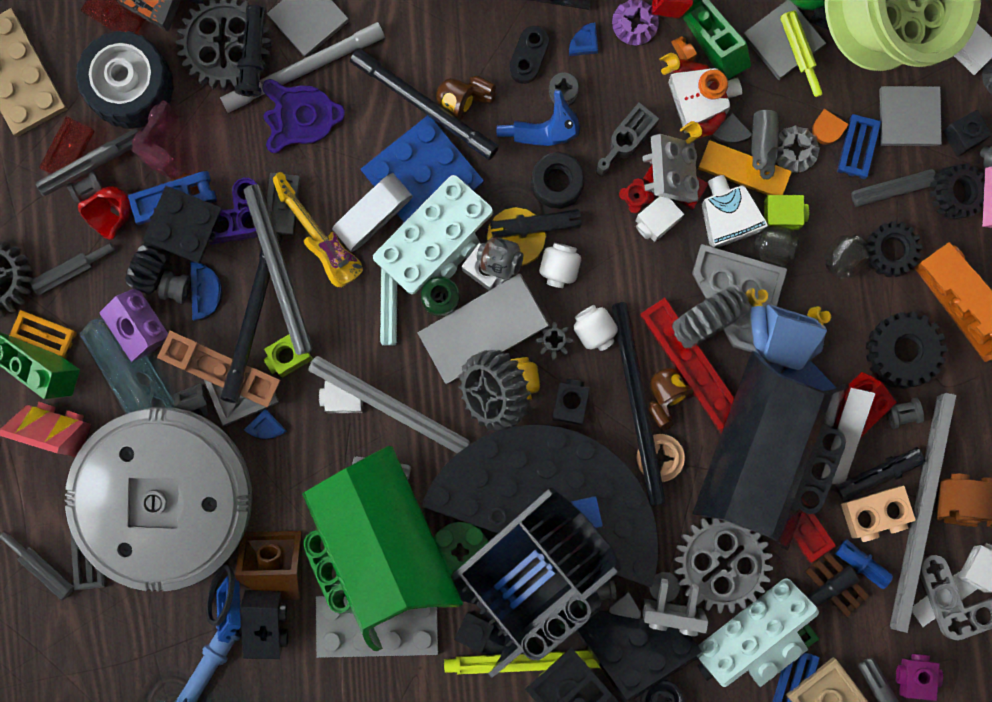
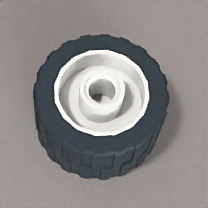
[76,31,174,129]

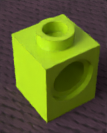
[764,195,809,230]
[264,334,313,378]

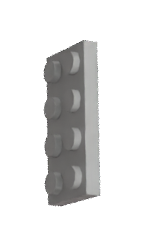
[316,595,438,658]

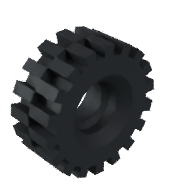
[866,312,947,389]

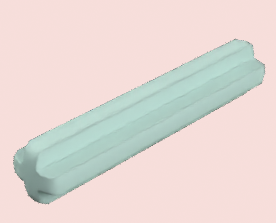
[380,268,397,346]

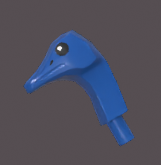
[497,90,580,146]

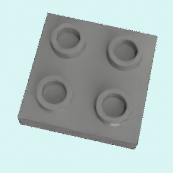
[643,134,699,203]
[642,578,708,636]

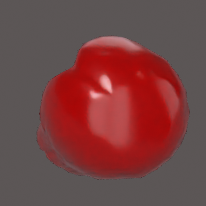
[77,186,133,240]

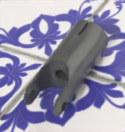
[751,110,780,179]

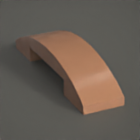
[157,331,281,408]

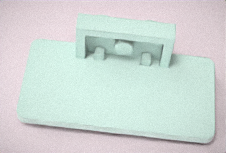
[373,175,493,294]
[698,578,819,687]

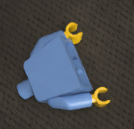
[745,288,831,374]

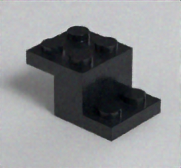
[525,647,619,702]

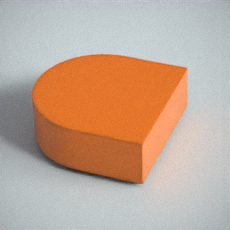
[812,109,849,145]

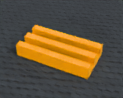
[9,310,77,359]

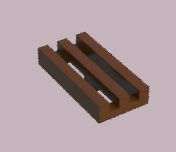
[804,552,869,617]

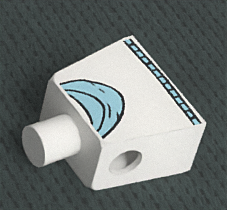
[702,175,768,248]

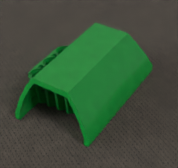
[302,446,464,651]

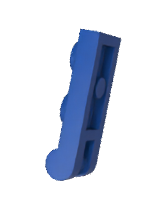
[128,171,217,225]

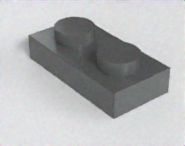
[266,173,301,235]

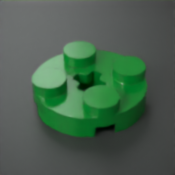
[434,522,488,575]

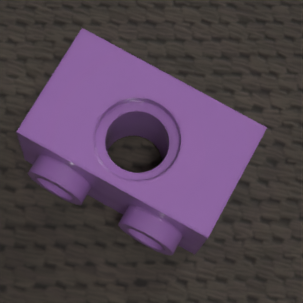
[99,288,168,362]

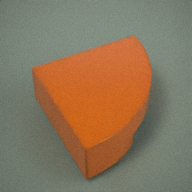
[671,36,697,61]

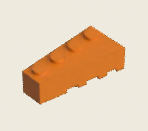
[914,242,992,362]

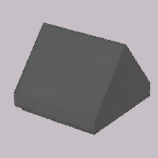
[608,592,641,619]

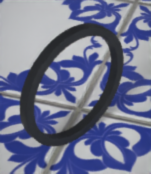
[206,565,235,626]

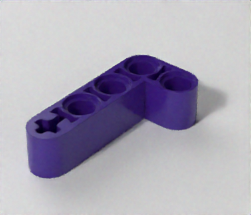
[208,178,258,245]

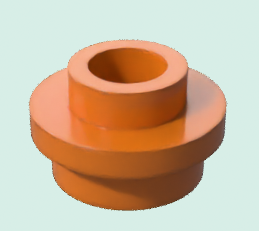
[698,70,728,100]

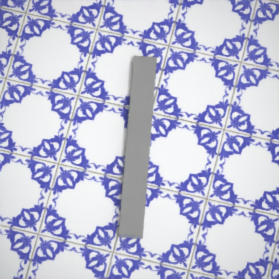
[890,393,956,633]

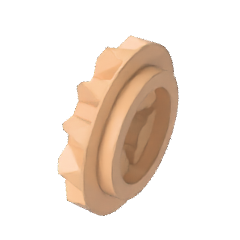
[636,434,685,482]

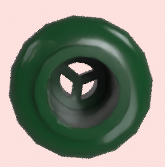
[421,276,460,317]

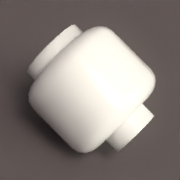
[539,243,581,288]
[574,305,618,351]

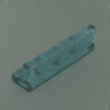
[80,317,175,413]

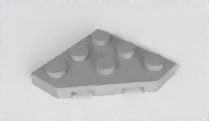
[692,244,787,355]

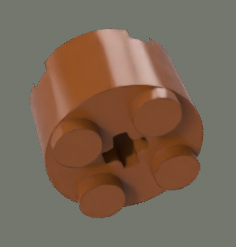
[937,474,992,527]

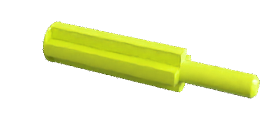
[780,10,822,97]

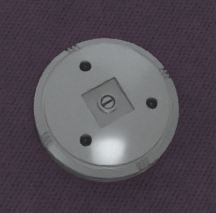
[65,407,253,592]

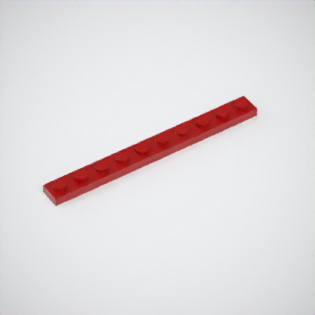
[639,298,836,563]

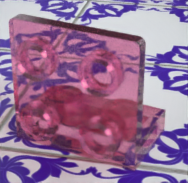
[131,100,179,181]

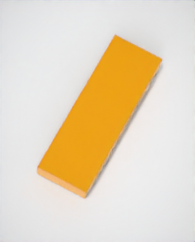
[698,140,792,195]

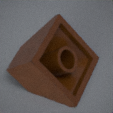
[235,531,302,600]

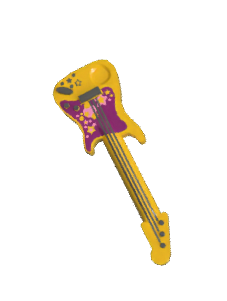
[273,172,363,287]

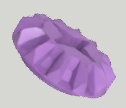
[612,0,659,45]

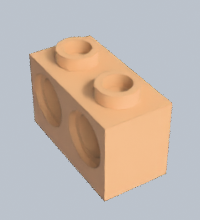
[841,486,916,542]

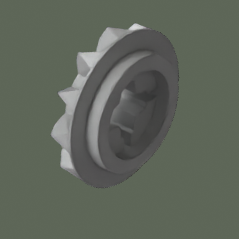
[776,125,820,173]

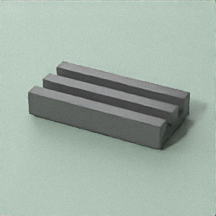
[70,531,106,590]

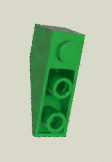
[0,332,80,399]

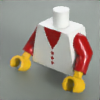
[659,53,742,144]

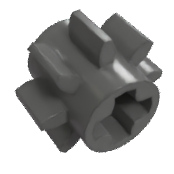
[535,322,573,360]

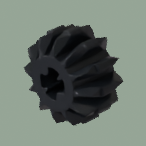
[125,243,170,295]

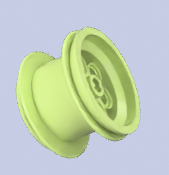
[825,0,981,71]

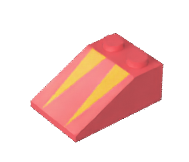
[0,402,91,457]

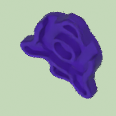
[262,79,345,153]

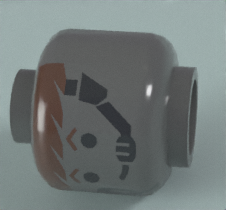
[477,236,524,280]

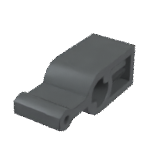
[596,102,659,177]

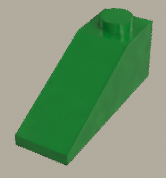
[682,0,751,79]

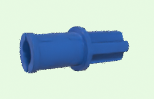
[835,539,893,589]

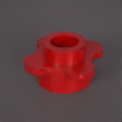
[619,178,654,213]

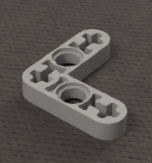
[920,555,992,640]

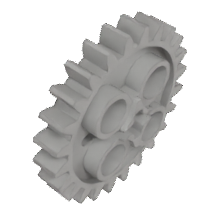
[674,518,773,613]

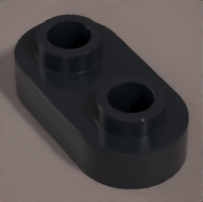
[510,26,549,84]

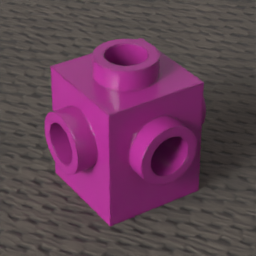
[896,654,943,701]

